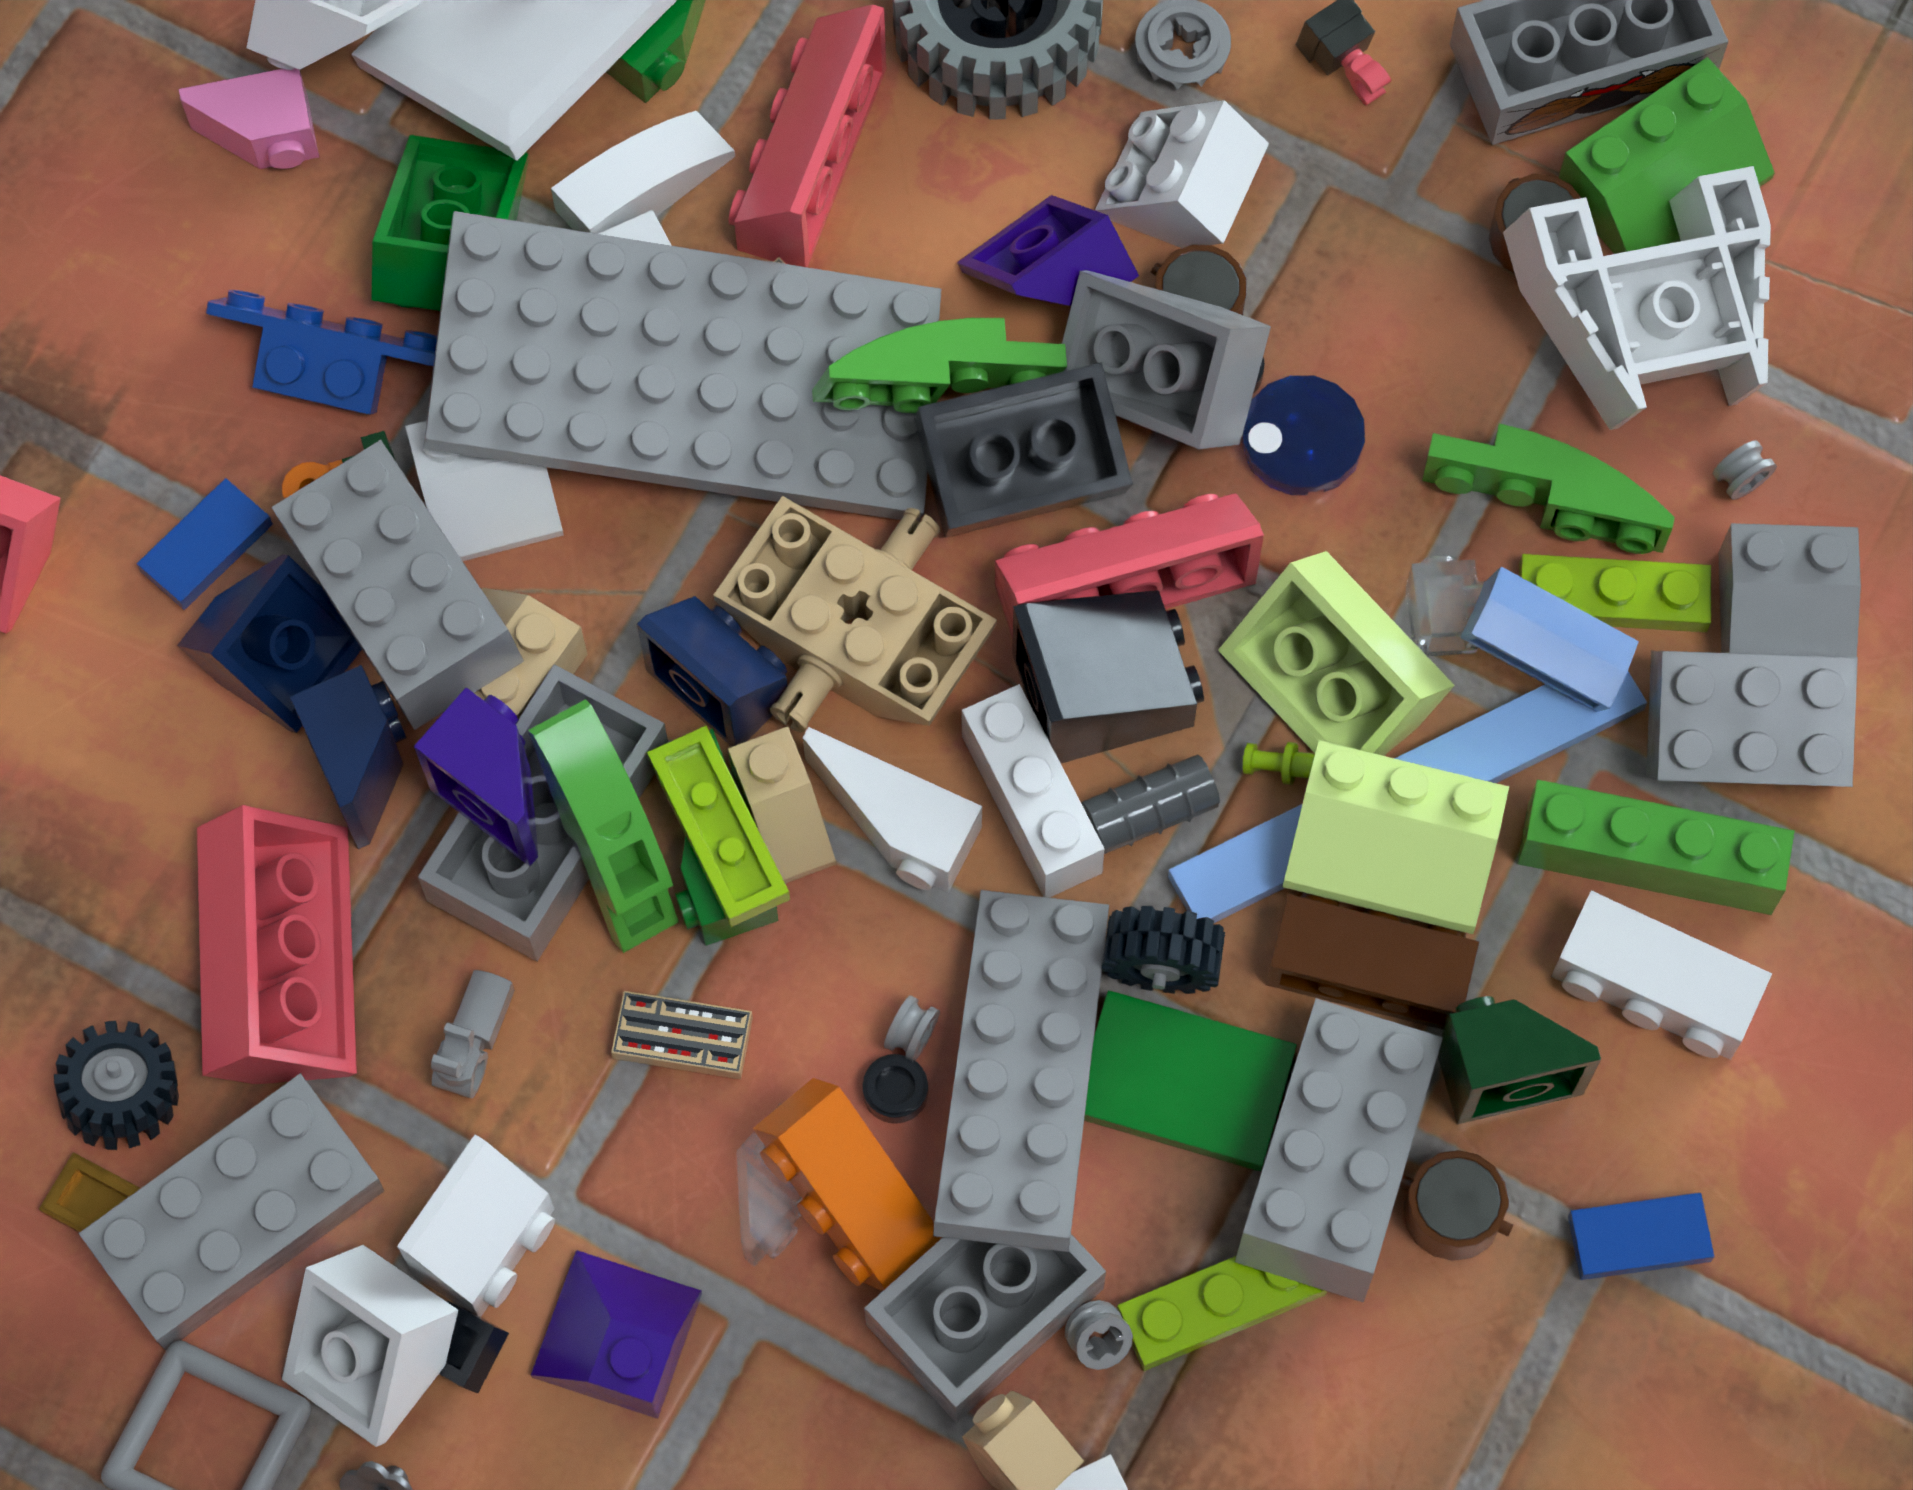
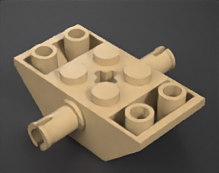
[713,496,997,732]

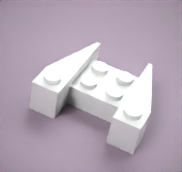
[1503,166,1771,430]

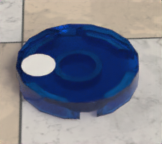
[1242,375,1365,495]

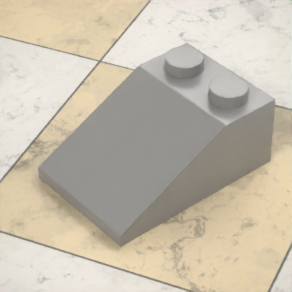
[1062,270,1271,449]
[1718,523,1861,657]

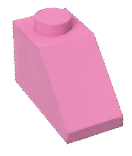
[179,68,319,169]

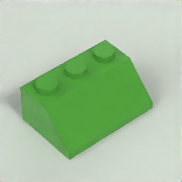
[1558,57,1775,254]

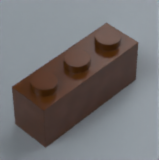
[1266,893,1479,1030]

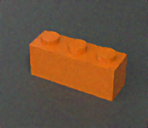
[753,1078,943,1291]

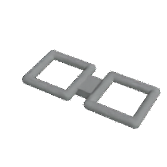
[101,1340,311,1490]

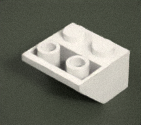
[1095,100,1269,248]

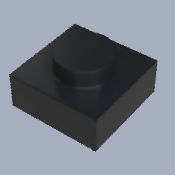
[439,1301,509,1393]

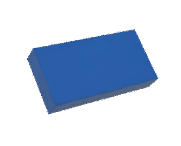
[136,478,273,610]
[1568,1193,1715,1280]

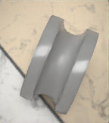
[1713,440,1777,500]
[884,995,940,1062]
[1065,1300,1133,1370]

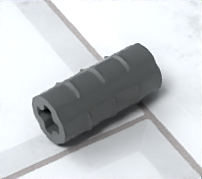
[1081,754,1220,854]

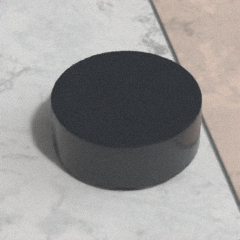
[863,1054,928,1124]

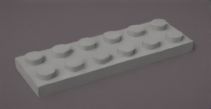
[933,890,1109,1252]

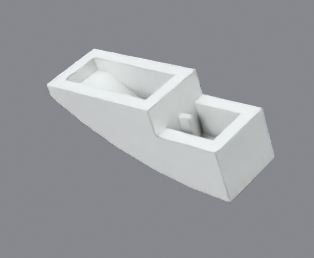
[551,111,735,234]

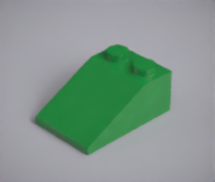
[371,135,529,311]

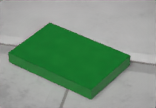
[1084,990,1297,1172]

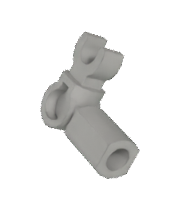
[431,970,515,1099]

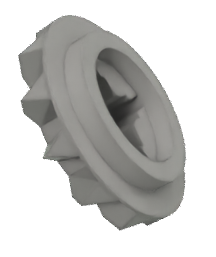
[1135,0,1231,89]

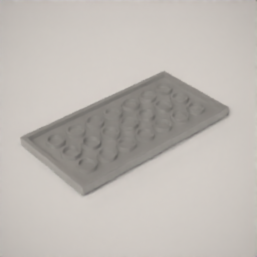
[423,211,942,522]

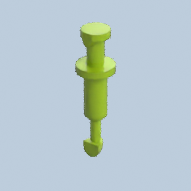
[1243,742,1315,785]

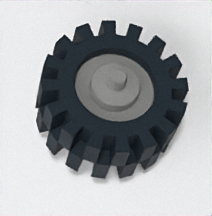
[1102,906,1225,994]
[54,1021,179,1150]

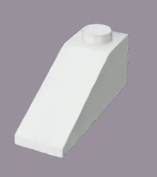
[803,727,982,893]

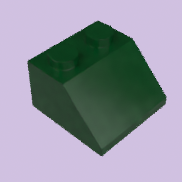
[1438,996,1601,1125]

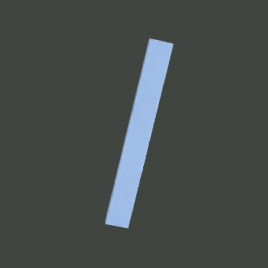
[1168,672,1647,923]

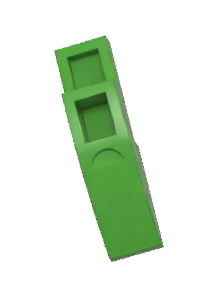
[812,318,1067,413]
[1422,423,1675,554]
[528,699,679,953]

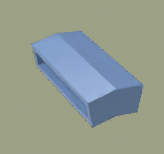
[1460,567,1639,712]

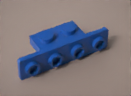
[206,290,437,415]

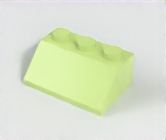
[1218,551,1455,756]
[1282,740,1509,934]

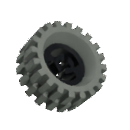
[893,0,1103,119]

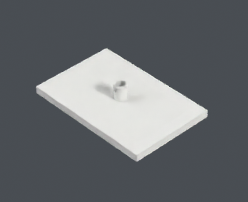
[352,0,677,161]

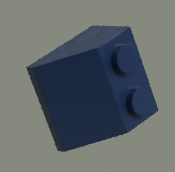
[637,596,788,747]
[290,665,407,849]

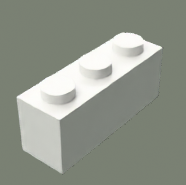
[962,684,1105,898]
[1551,891,1772,1060]

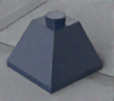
[177,554,362,733]

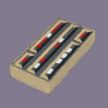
[611,991,753,1079]

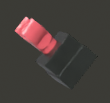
[1295,0,1391,106]

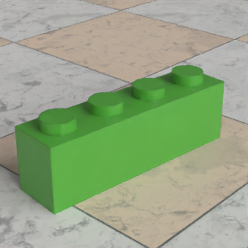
[1517,780,1795,915]

